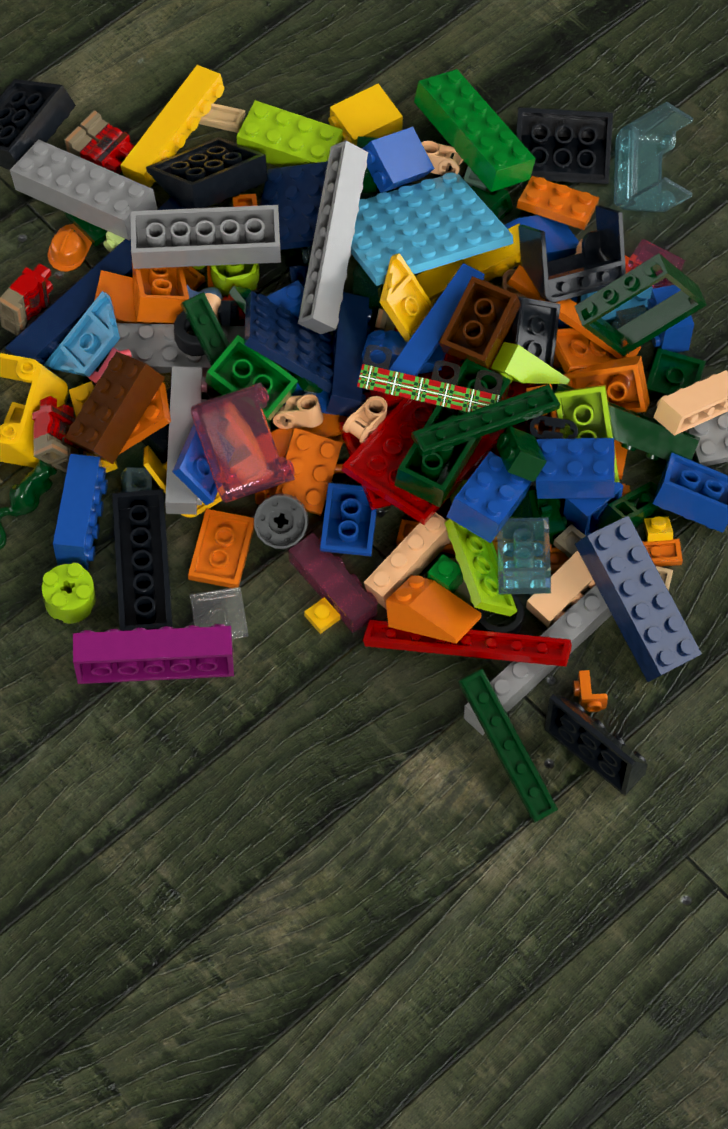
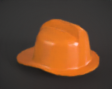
[47,224,92,272]

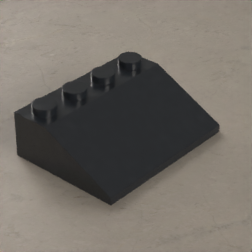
[0,79,76,170]
[516,107,613,185]
[146,137,268,209]
[545,694,648,796]

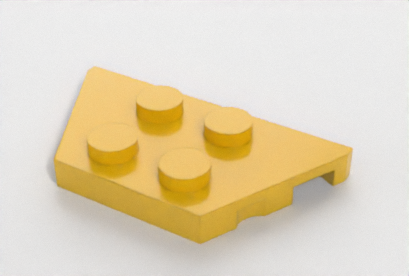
[380,253,434,342]

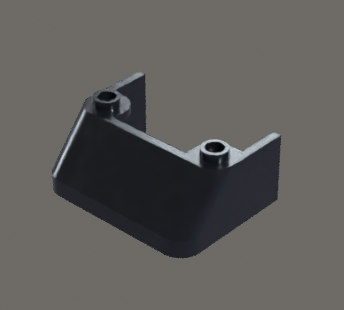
[519,205,626,302]

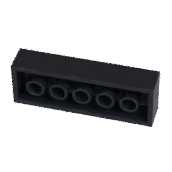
[112,489,173,631]

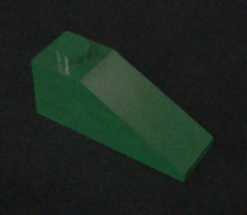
[596,482,660,529]

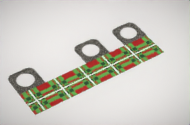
[357,345,503,412]

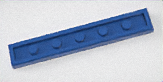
[389,263,485,376]

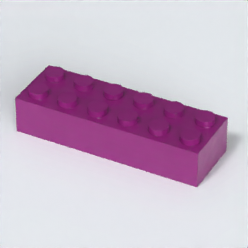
[73,624,234,684]

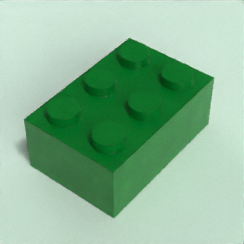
[205,335,298,427]

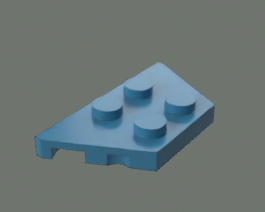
[44,291,120,377]

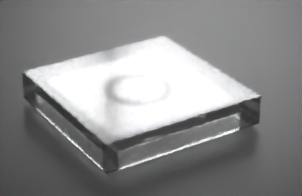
[190,587,249,639]

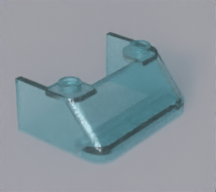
[614,102,693,212]

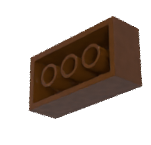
[65,351,165,464]

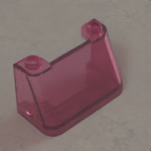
[191,383,295,503]

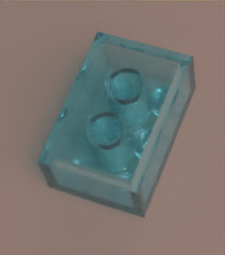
[497,517,551,594]

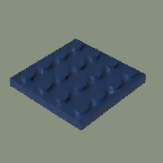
[260,161,328,250]
[244,291,334,394]

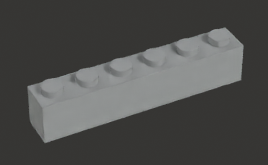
[165,367,207,515]

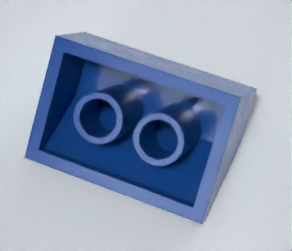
[653,452,728,533]

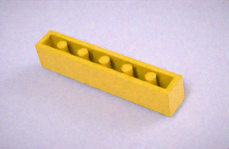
[120,65,224,188]
[415,224,522,305]

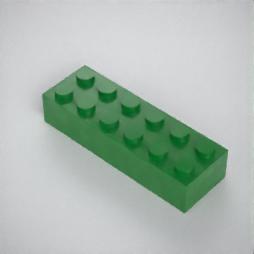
[414,69,536,192]

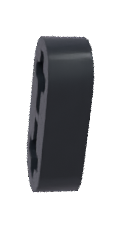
[530,416,578,439]

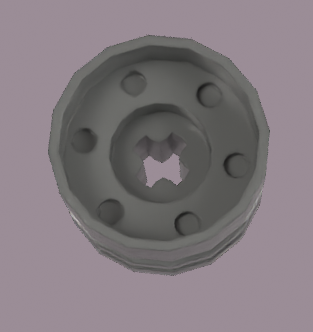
[254,494,308,549]

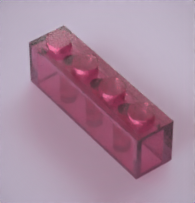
[289,533,378,633]

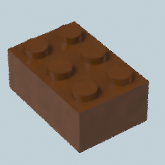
[439,276,521,369]

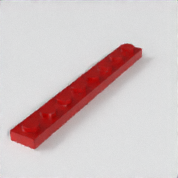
[363,620,572,667]

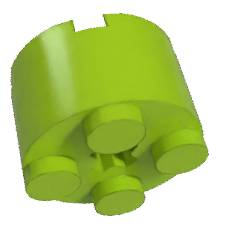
[210,263,260,297]
[42,563,96,624]

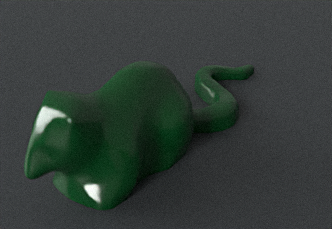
[0,460,57,550]

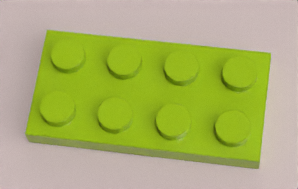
[445,519,517,617]

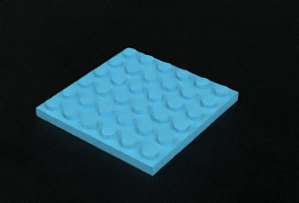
[351,172,514,286]

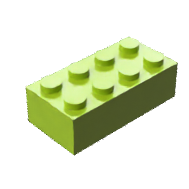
[237,100,343,167]
[554,385,620,482]

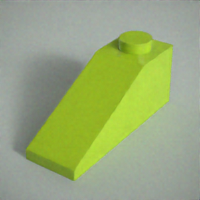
[491,342,570,384]

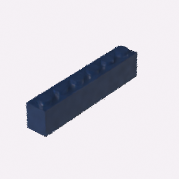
[326,292,372,417]

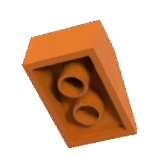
[132,263,189,324]
[564,355,650,413]
[386,575,482,644]

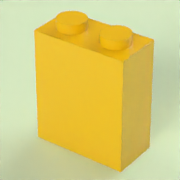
[328,84,403,146]

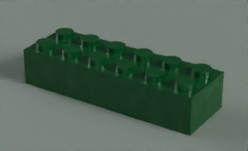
[394,359,511,508]

